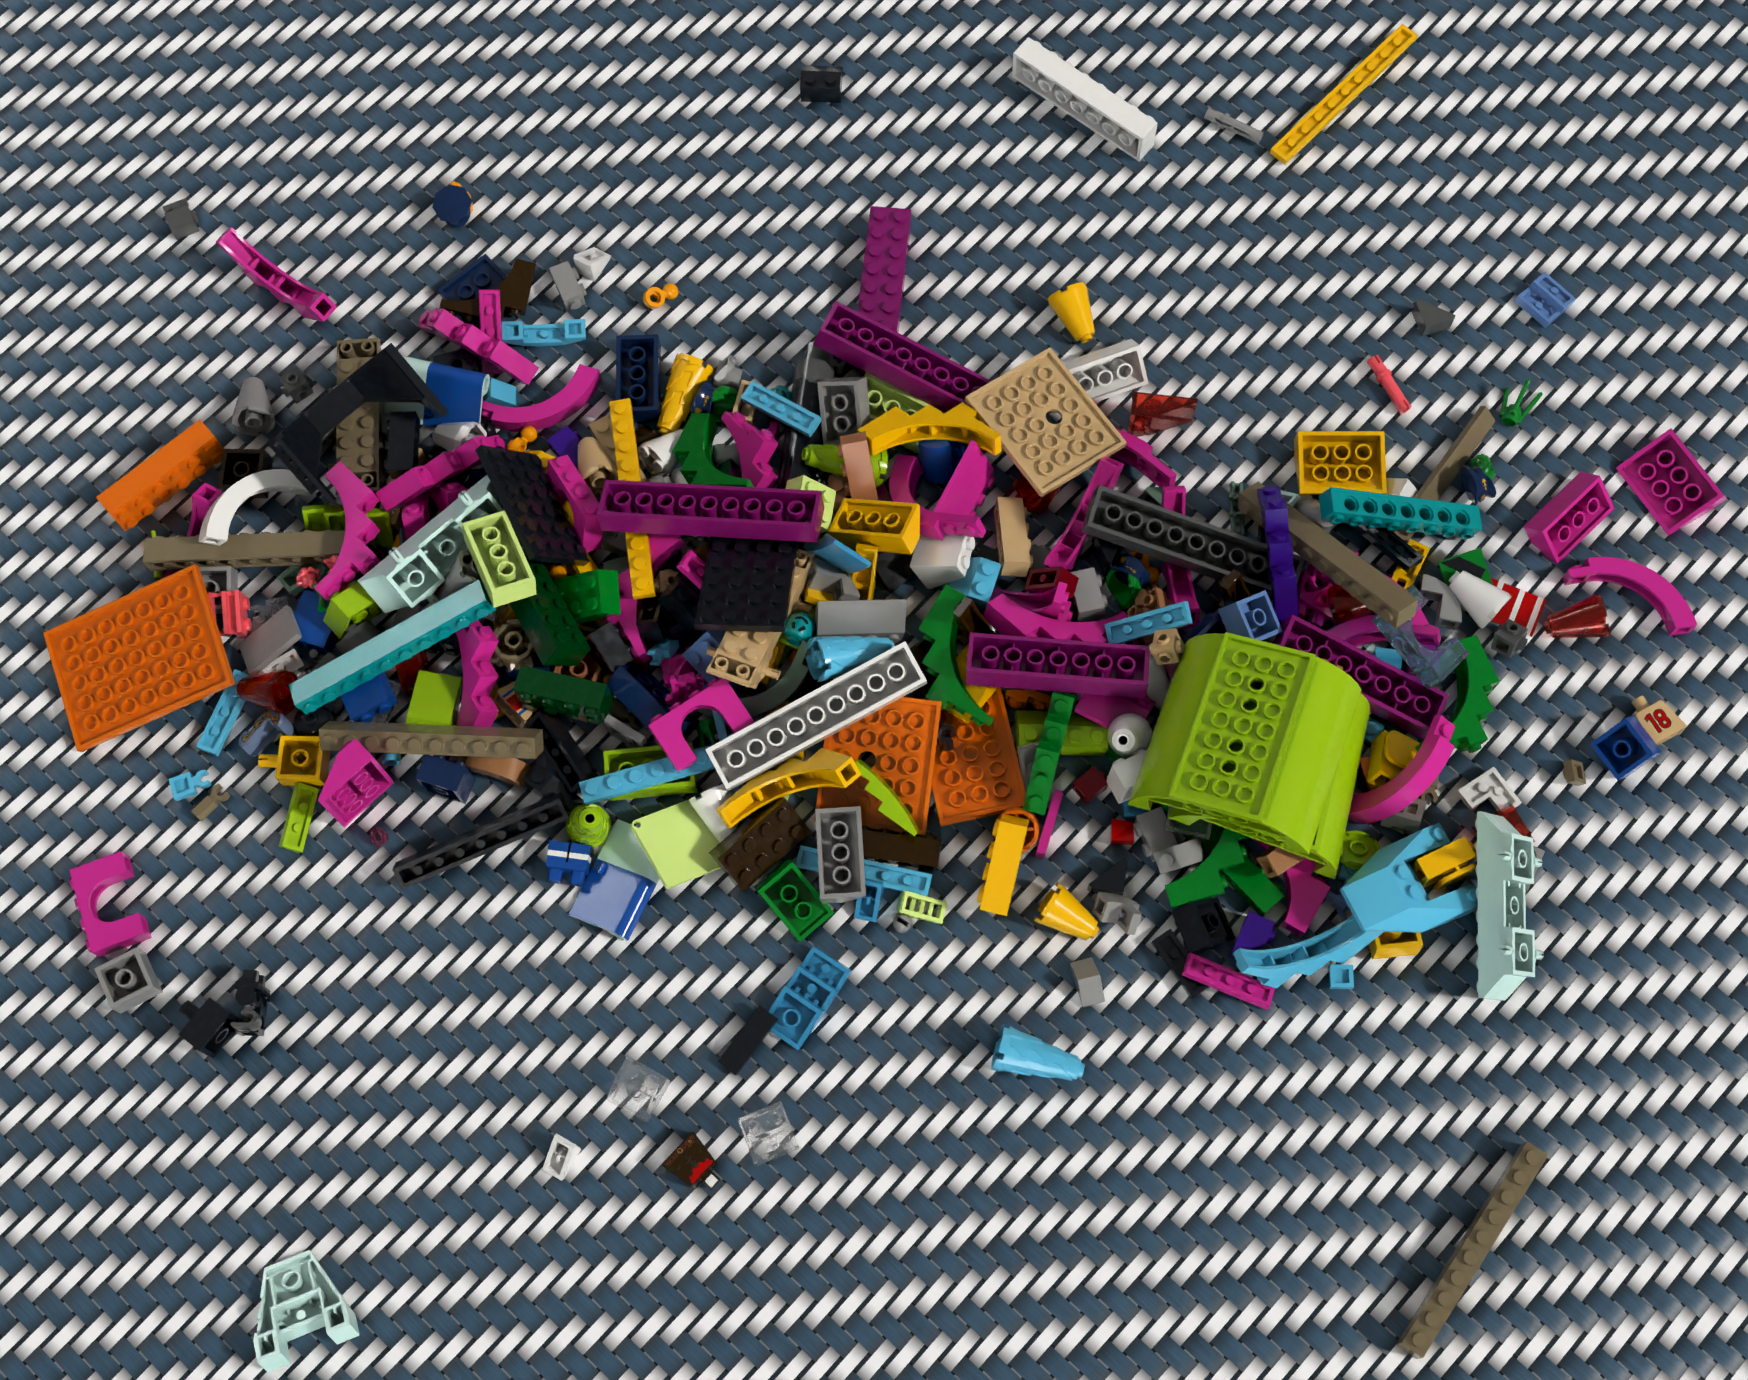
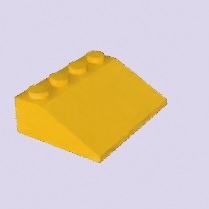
[1294,431,1387,495]

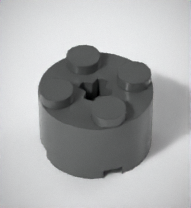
[335,620,381,655]

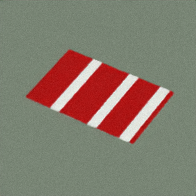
[1491,578,1546,637]

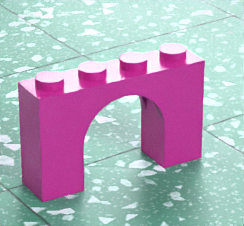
[547,455,603,553]
[648,677,754,773]
[69,851,152,957]

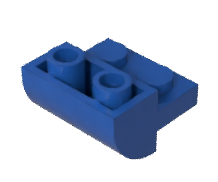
[918,440,966,484]

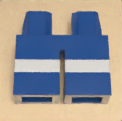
[546,840,595,887]

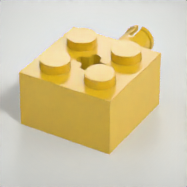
[258,736,331,786]

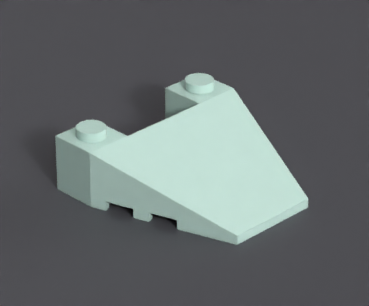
[253,1250,360,1373]

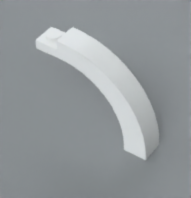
[198,469,311,546]

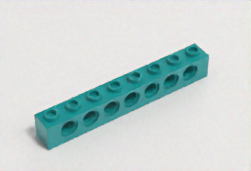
[1319,487,1482,539]

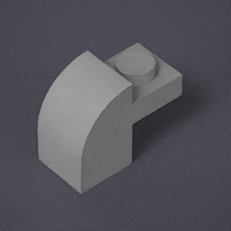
[1153,836,1208,874]
[1092,891,1142,935]

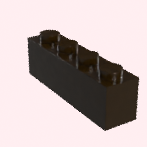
[862,826,942,871]

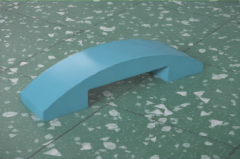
[502,319,586,347]

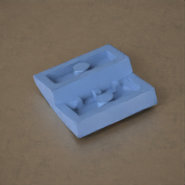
[1514,272,1576,328]

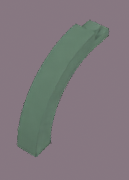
[697,640,811,717]

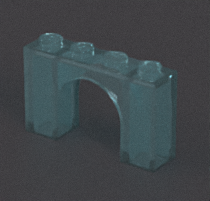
[1372,585,1469,689]

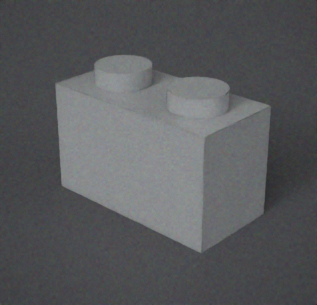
[1133,807,1177,862]

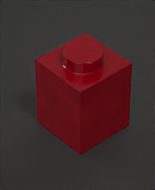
[1072,767,1108,805]

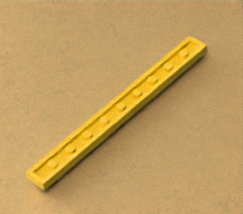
[1270,24,1418,165]
[609,398,656,600]

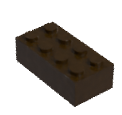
[709,797,811,891]

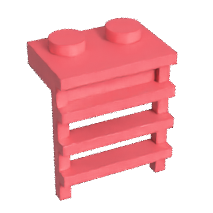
[208,590,252,638]

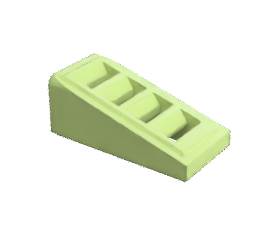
[896,890,947,924]

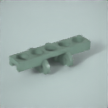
[1228,481,1248,536]

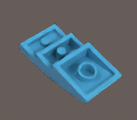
[803,533,872,573]
[769,946,852,1050]

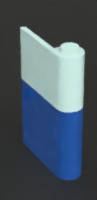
[384,356,490,428]
[568,819,660,941]

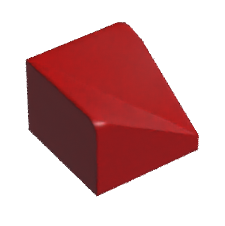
[1110,819,1134,845]

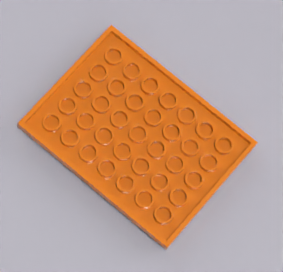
[43,564,235,752]

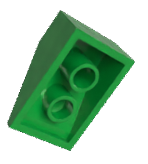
[753,858,834,942]

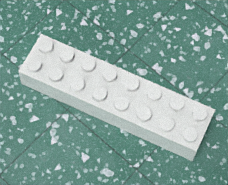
[1012,37,1157,162]

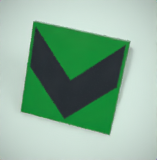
[1438,548,1493,601]

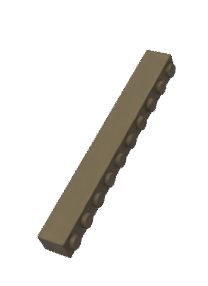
[1238,482,1418,628]
[142,529,345,571]
[319,721,544,759]
[1396,1141,1548,1359]

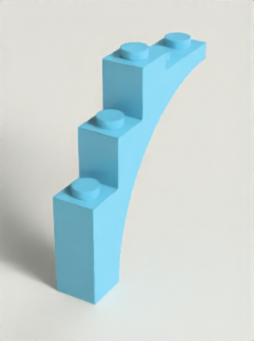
[1233,915,1383,988]

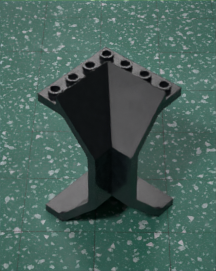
[267,343,449,506]

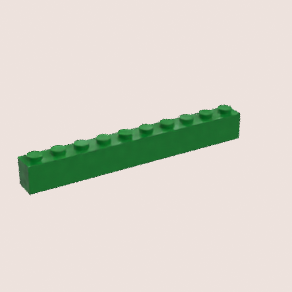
[1106,737,1285,917]

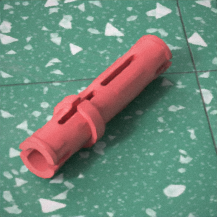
[1367,355,1412,414]

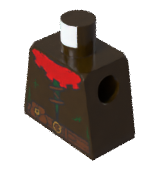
[661,1131,720,1190]

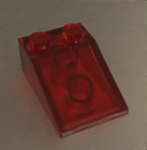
[1127,392,1197,437]

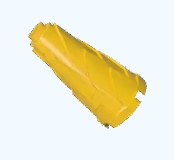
[657,353,715,435]

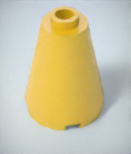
[1047,282,1095,343]
[1034,882,1099,940]

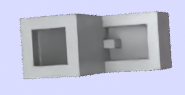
[807,558,860,601]
[1416,574,1462,630]

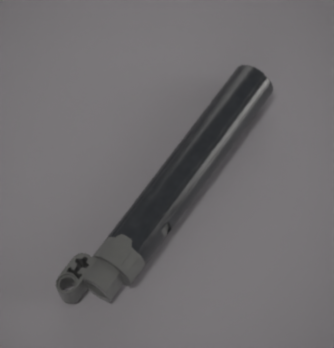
[776,342,847,551]

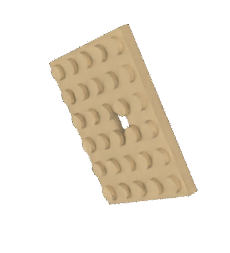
[964,347,1127,498]

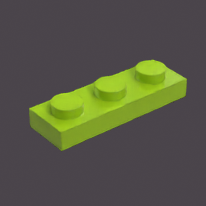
[279,782,319,853]

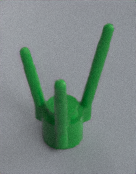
[1499,378,1543,427]
[696,716,718,748]

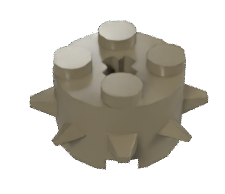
[490,619,538,672]

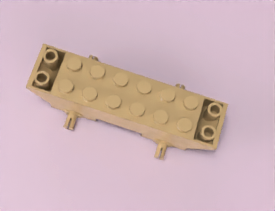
[706,548,815,689]

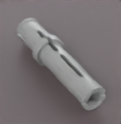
[1204,107,1264,144]

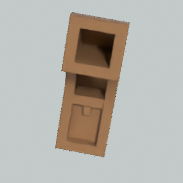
[457,756,532,787]

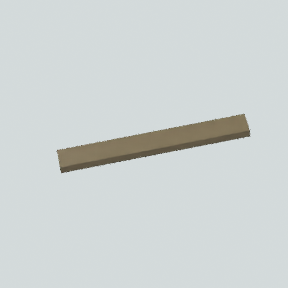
[1393,406,1495,543]

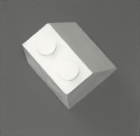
[910,534,975,589]

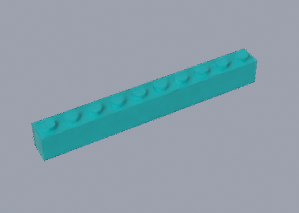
[289,579,497,715]

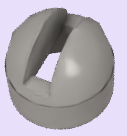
[893,914,911,933]

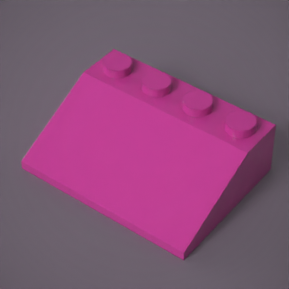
[1616,428,1726,536]
[933,440,995,516]
[318,738,394,828]

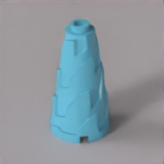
[806,636,895,682]
[991,1024,1085,1081]

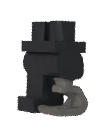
[230,970,270,1036]

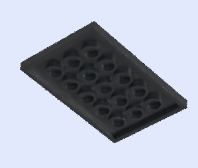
[475,445,590,566]
[694,537,799,632]

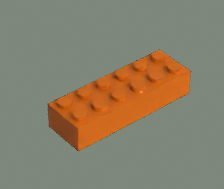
[96,419,224,532]

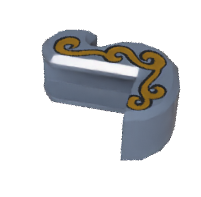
[239,710,294,757]

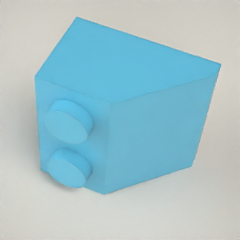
[949,557,1002,611]

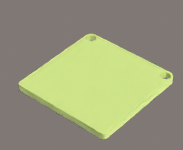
[631,800,721,889]

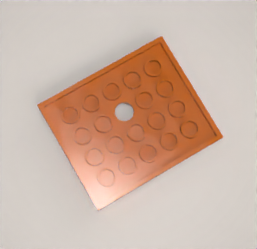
[814,697,942,835]

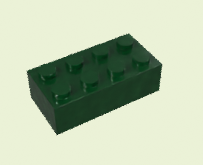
[513,665,613,724]

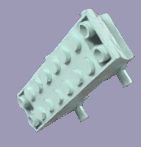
[358,475,512,613]
[1475,811,1544,1001]

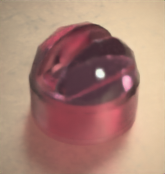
[369,828,389,847]

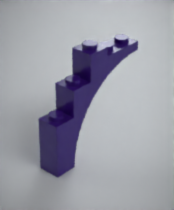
[1257,485,1298,625]

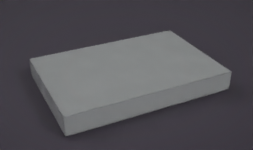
[239,605,302,676]

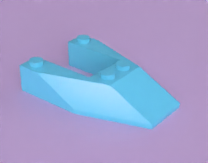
[1339,823,1478,933]

